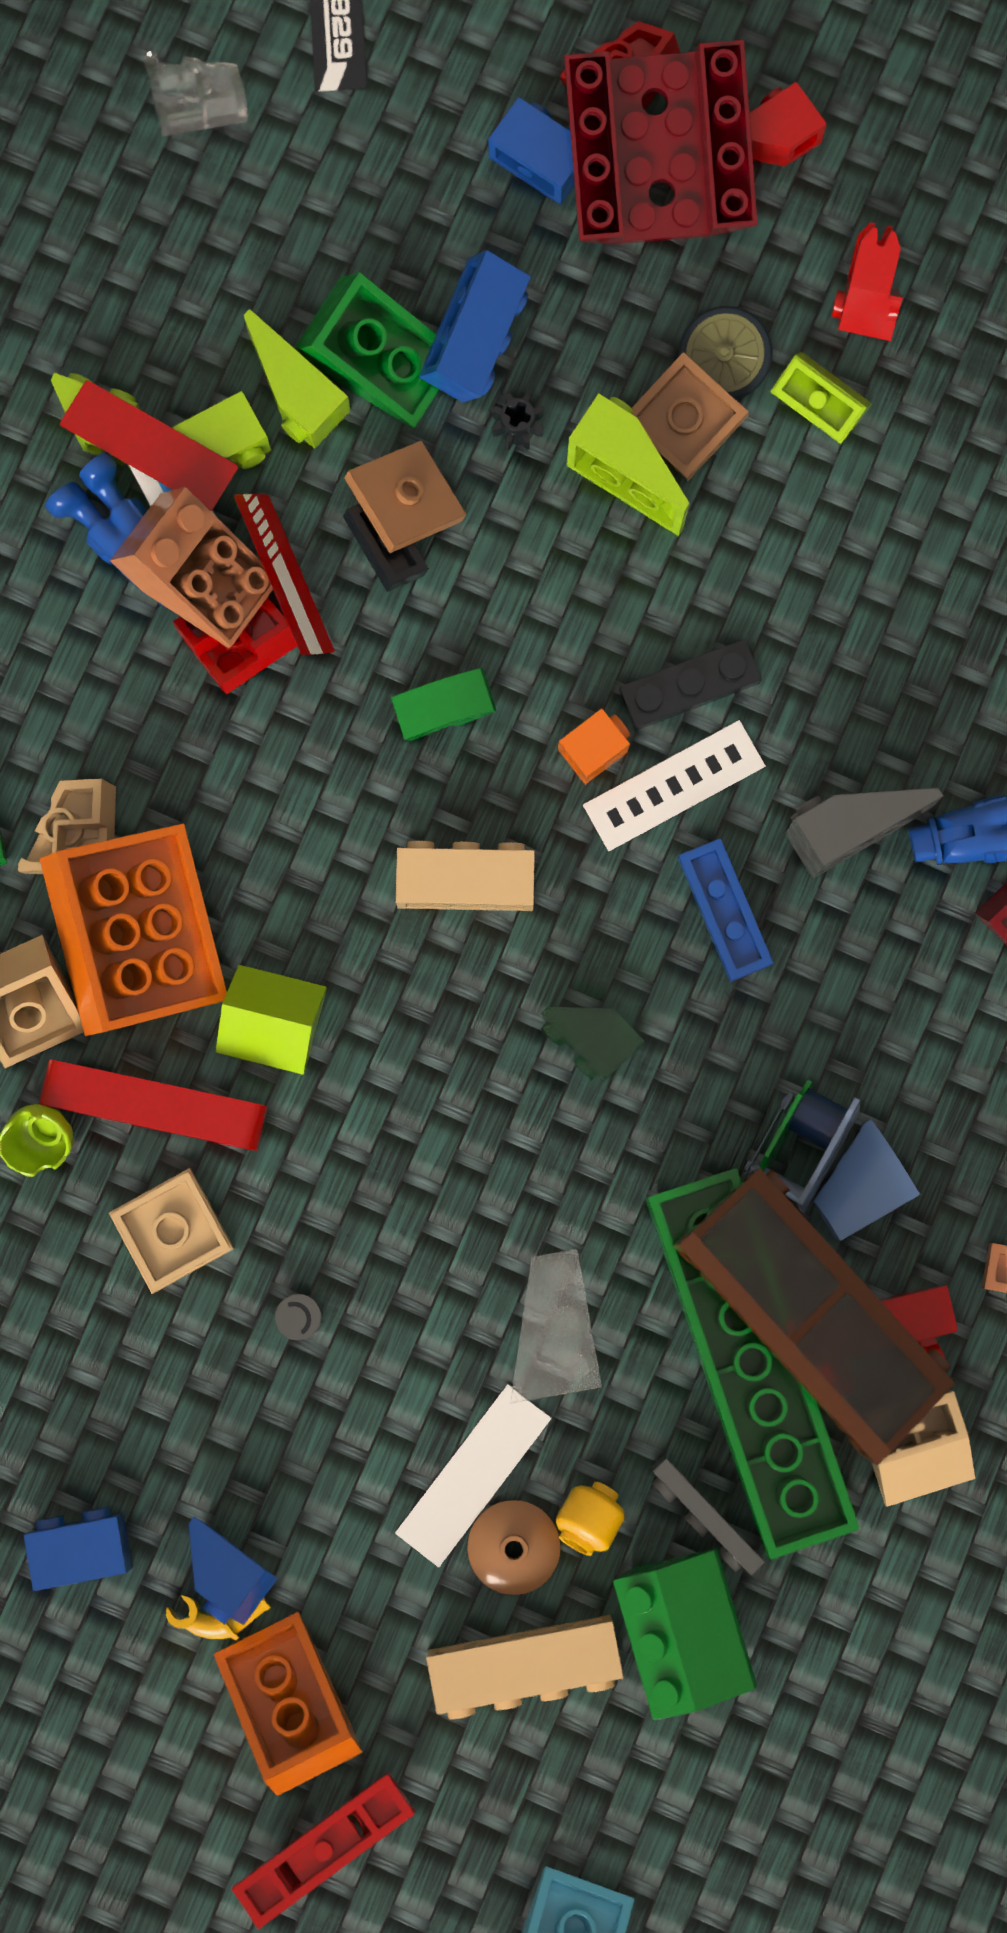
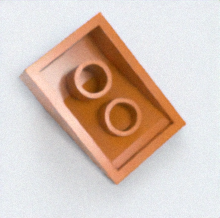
[213,1612,363,1796]

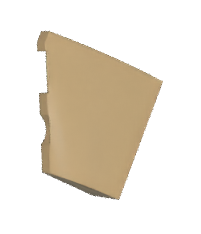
[18,779,116,875]

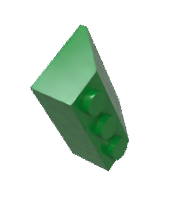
[613,1548,758,1720]

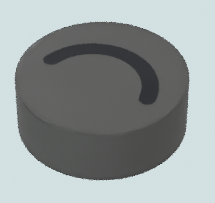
[275,1294,322,1341]

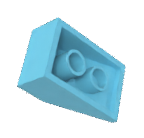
[522,1867,635,1933]

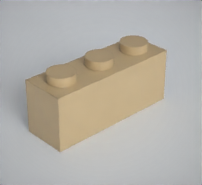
[396,841,534,911]

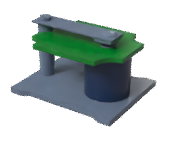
[743,1080,860,1214]

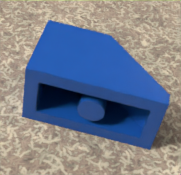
[189,1516,278,1625]

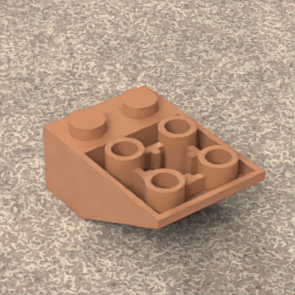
[110,487,273,648]

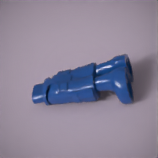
[45,452,164,606]
[908,794,1007,865]

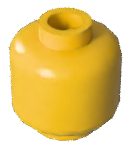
[556,1482,625,1556]

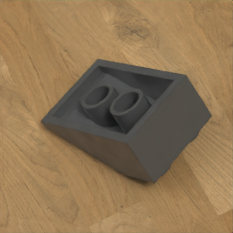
[785,788,943,879]

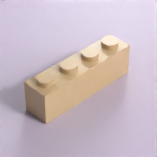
[426,1615,623,1719]

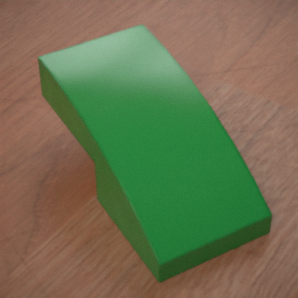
[391,668,497,741]

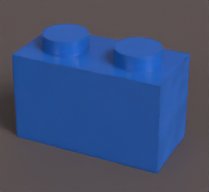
[488,97,574,205]
[24,1506,133,1591]

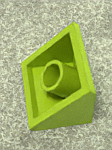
[216,965,327,1075]

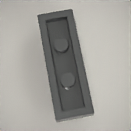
[650,1455,765,1576]

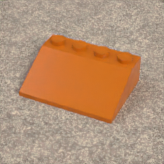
[39,823,227,1036]

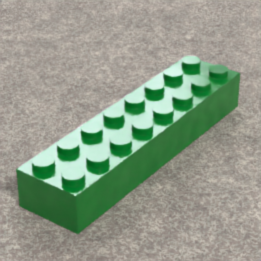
[645,1168,860,1560]

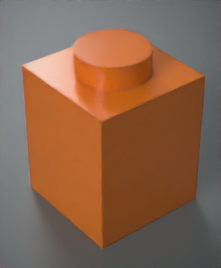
[558,709,630,785]

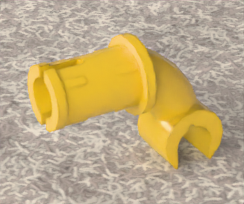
[166,1595,271,1641]

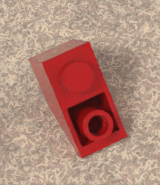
[749,82,827,166]

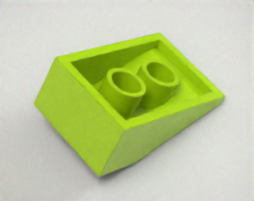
[567,393,690,536]

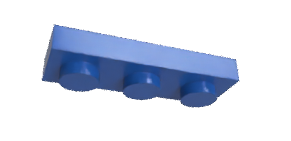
[678,838,774,983]

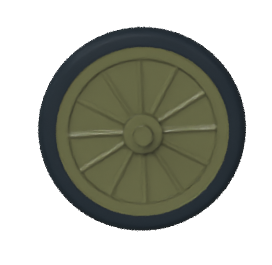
[679,306,773,400]

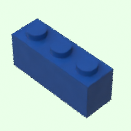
[419,250,531,402]

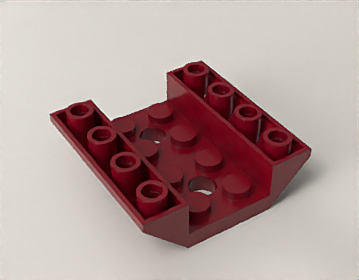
[564,40,758,245]

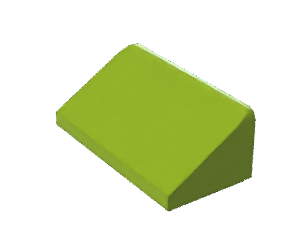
[770,352,872,444]

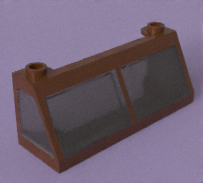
[672,1168,955,1466]

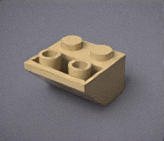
[859,1390,975,1507]

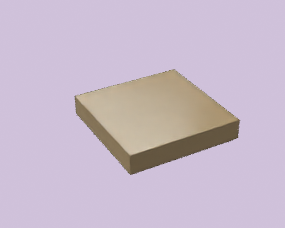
[109,1168,235,1294]

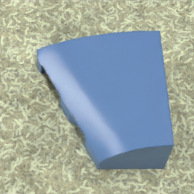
[813,1119,920,1241]

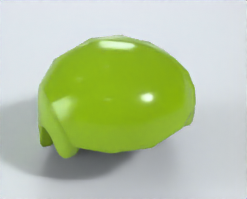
[0,1104,74,1177]

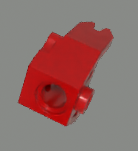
[831,222,903,341]

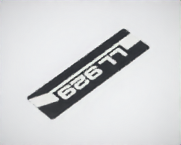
[310,0,367,91]

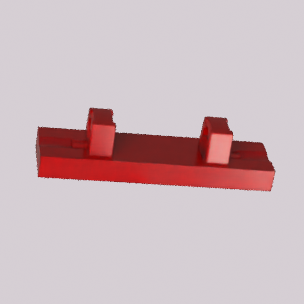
[232,1771,416,1930]

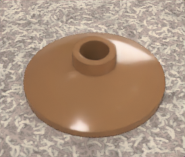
[468,1500,560,1595]

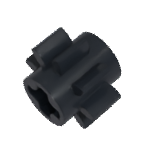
[492,393,544,450]

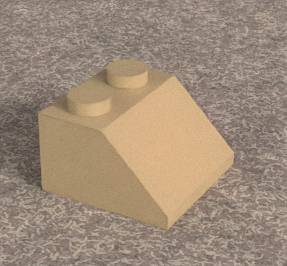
[0,934,84,1068]

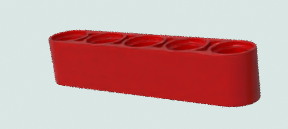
[39,1059,268,1151]

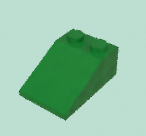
[294,272,439,428]

